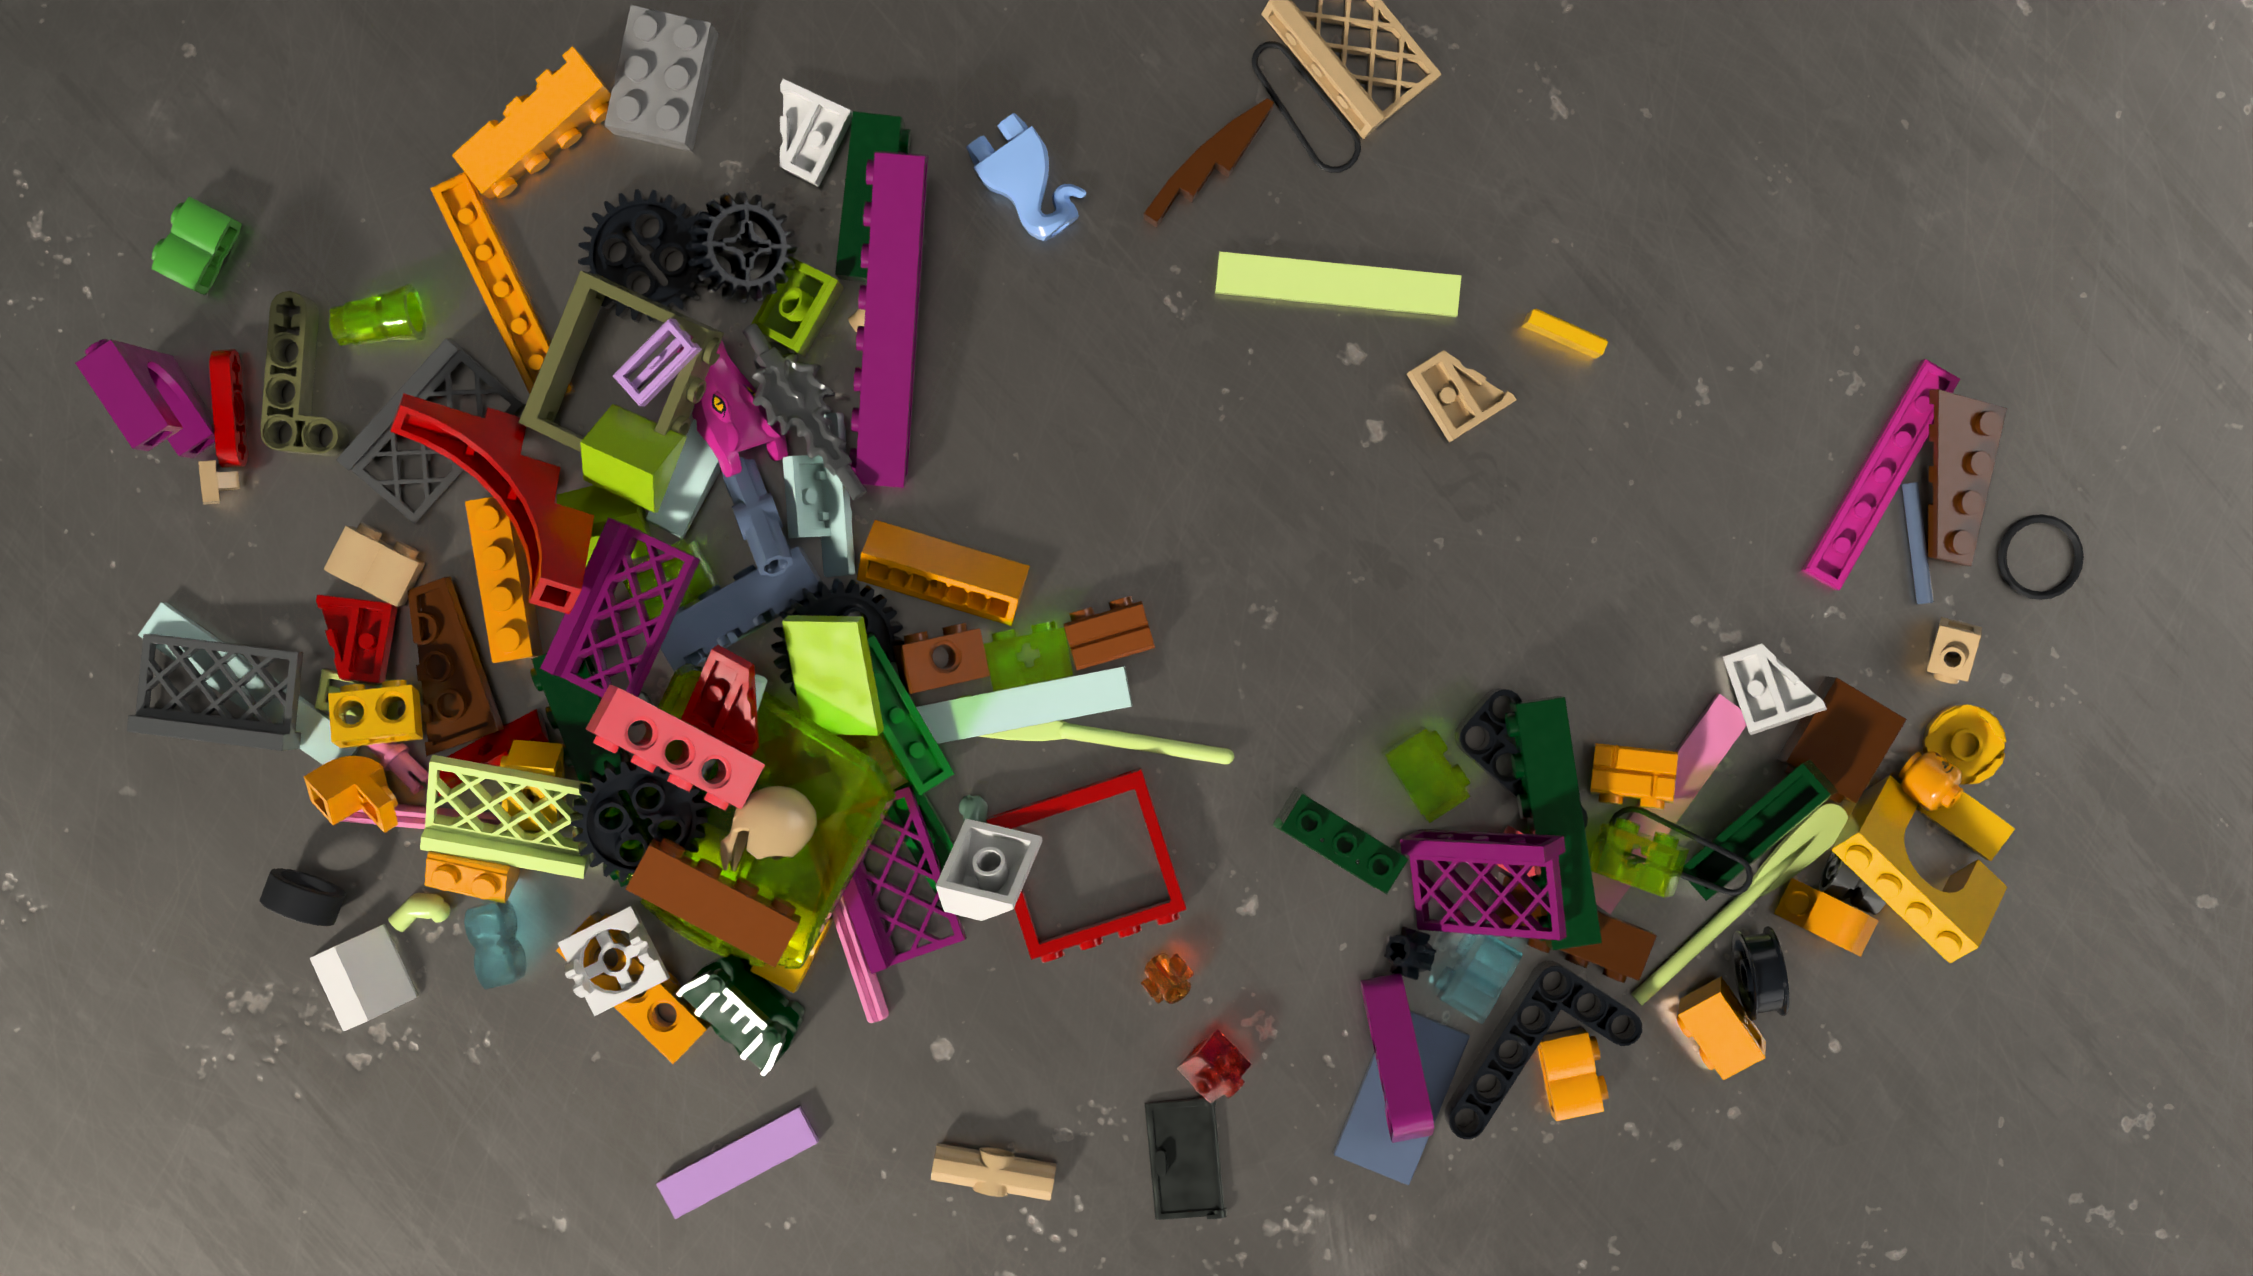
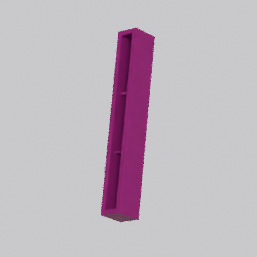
[849,151,929,488]

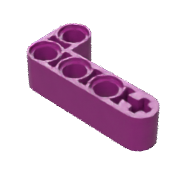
[1360,973,1434,1143]

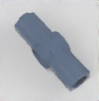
[721,457,794,577]

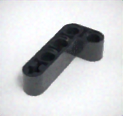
[1455,688,1588,828]

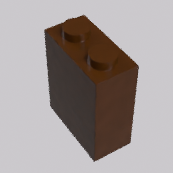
[1777,676,1907,805]

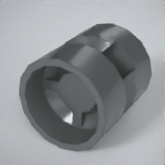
[1819,852,1886,915]

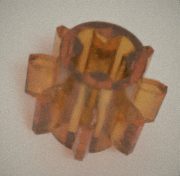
[1141,953,1194,1004]

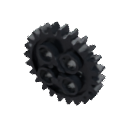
[578,189,708,323]
[771,578,905,696]
[570,754,708,882]

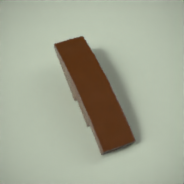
[1144,98,1274,228]

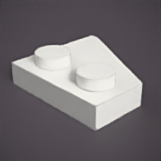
[780,79,853,187]
[1723,643,1827,735]

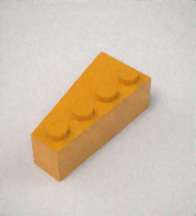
[452,46,611,200]

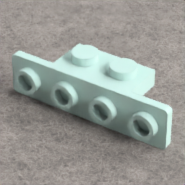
[783,412,855,577]

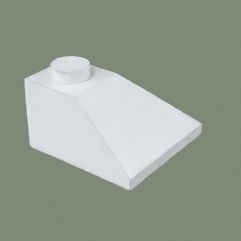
[936,818,1043,921]

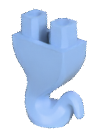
[966,113,1087,241]

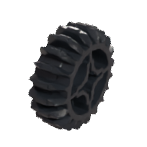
[686,191,798,304]

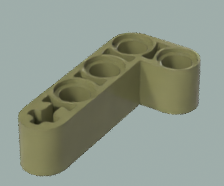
[260,291,350,456]

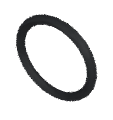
[1998,514,2084,600]

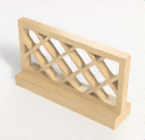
[1262,0,1442,140]

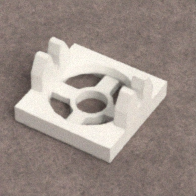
[558,904,670,1016]

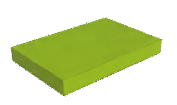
[782,615,884,736]

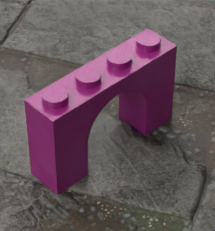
[75,339,215,458]

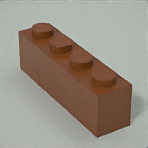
[625,838,801,967]

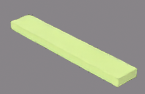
[1215,251,1462,317]

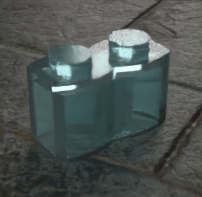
[464,899,527,989]
[1435,933,1523,1024]

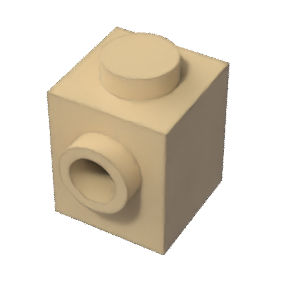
[1927,617,1982,684]

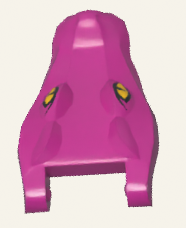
[677,335,788,477]

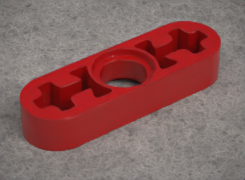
[209,349,248,468]

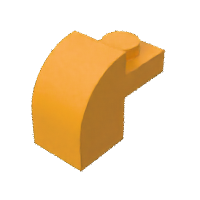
[304,756,398,833]
[1774,878,1879,957]

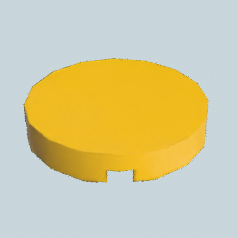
[1922,704,2006,785]

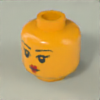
[1899,751,1964,811]

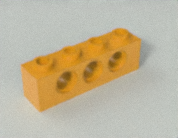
[556,911,711,1064]

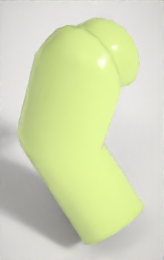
[388,893,451,932]

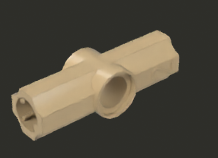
[930,1143,1057,1201]

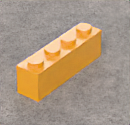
[465,497,543,663]

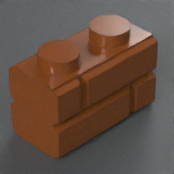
[1063,596,1155,671]

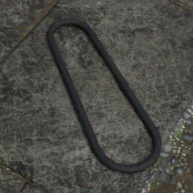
[1252,41,1361,173]
[1607,806,1753,896]

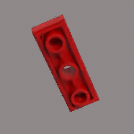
[438,709,549,796]

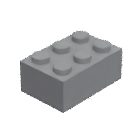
[604,5,719,152]

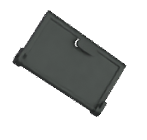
[1144,1094,1227,1220]

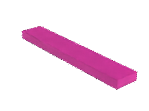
[1801,359,1960,590]

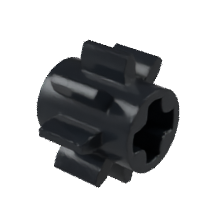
[1384,927,1436,980]

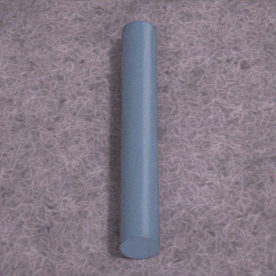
[1902,482,1934,604]

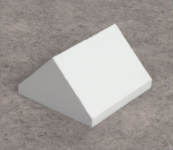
[310,924,419,1031]

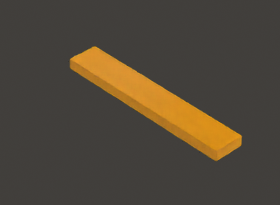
[430,172,576,397]

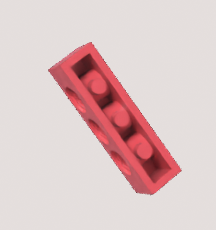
[586,684,765,811]

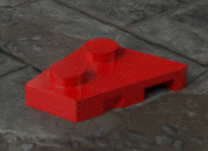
[316,595,398,685]
[681,644,759,757]

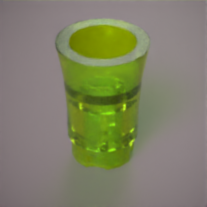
[329,284,426,346]

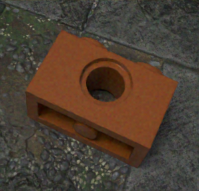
[893,622,990,694]

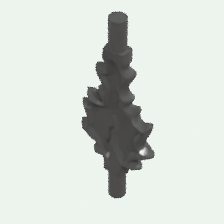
[743,323,867,500]

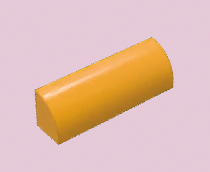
[856,520,1030,626]

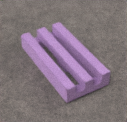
[613,318,702,407]

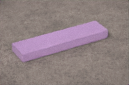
[656,1105,819,1219]

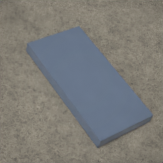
[1333,1010,1470,1185]

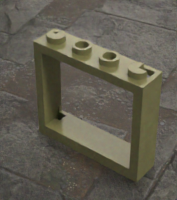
[518,270,724,452]

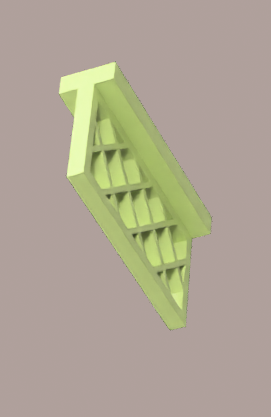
[420,755,593,879]

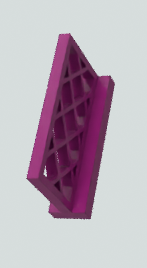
[540,517,700,698]
[817,785,967,974]
[1400,829,1567,940]

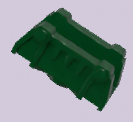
[677,950,805,1076]

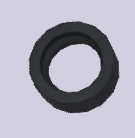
[259,868,346,926]

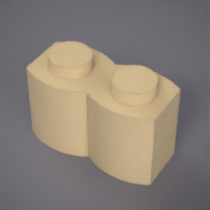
[323,523,426,607]

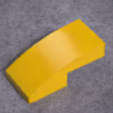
[1916,791,2015,861]

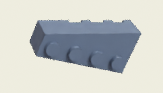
[652,544,823,673]

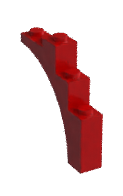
[390,393,594,615]

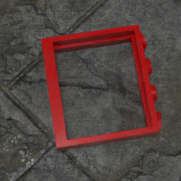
[986,768,1187,963]

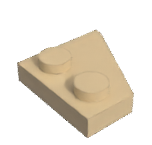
[1407,350,1517,442]

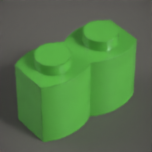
[151,196,242,295]

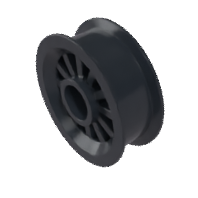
[1732,926,1789,1021]

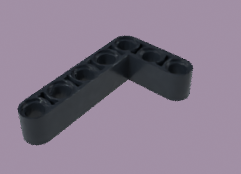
[1445,961,1642,1139]

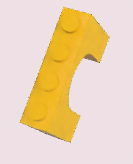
[1831,775,2007,963]

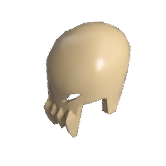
[720,786,817,872]

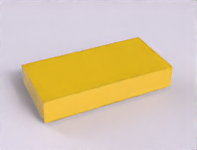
[1522,308,1608,359]

